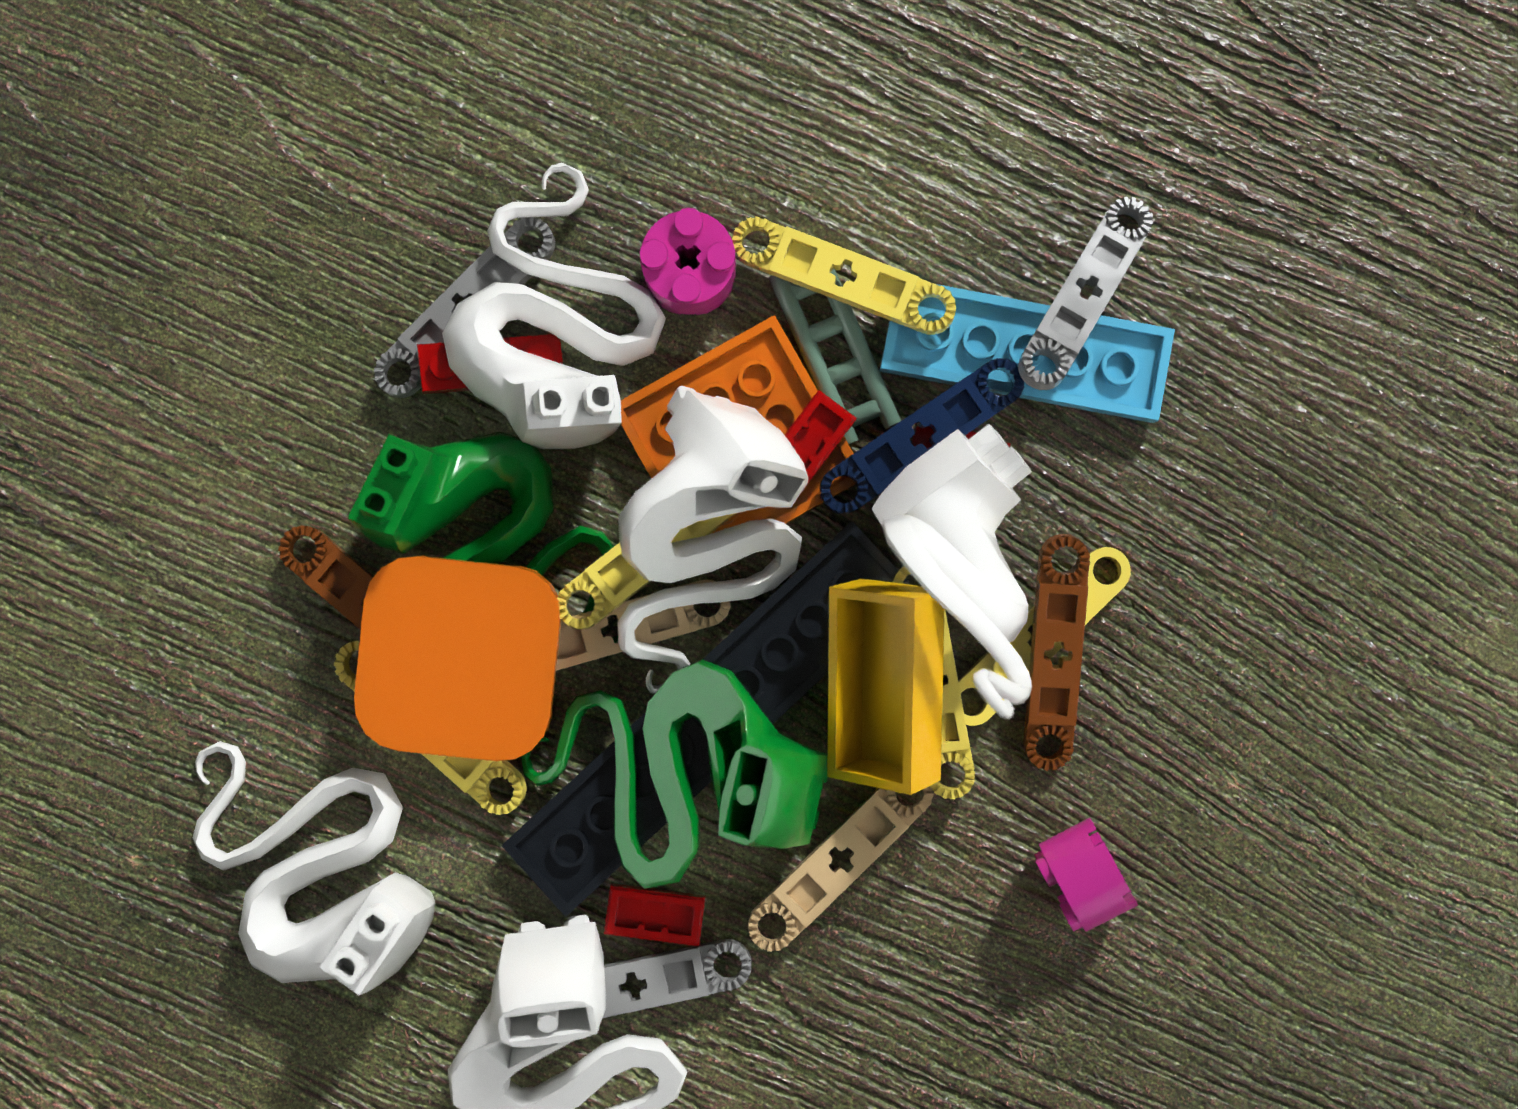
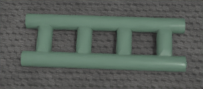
[768,269,901,446]

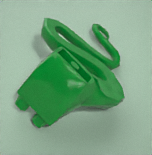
[347,431,618,643]
[521,660,828,889]

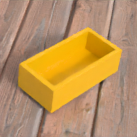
[827,578,945,795]

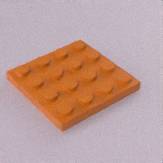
[621,315,856,534]

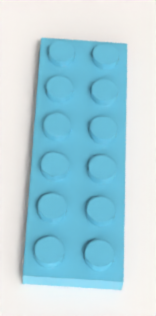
[880,284,1175,423]

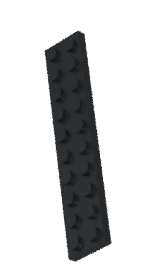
[501,521,912,917]

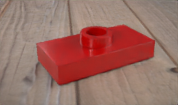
[785,390,857,493]
[604,883,706,946]

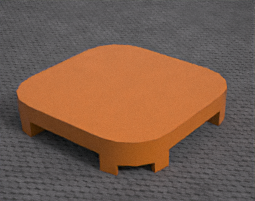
[354,555,562,761]

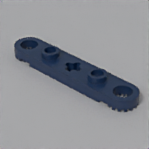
[819,358,1025,514]

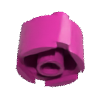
[640,208,736,315]
[1034,817,1138,932]

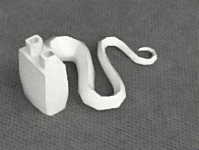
[442,163,666,449]
[618,385,808,694]
[872,423,1032,719]
[193,741,435,995]
[448,915,687,1109]

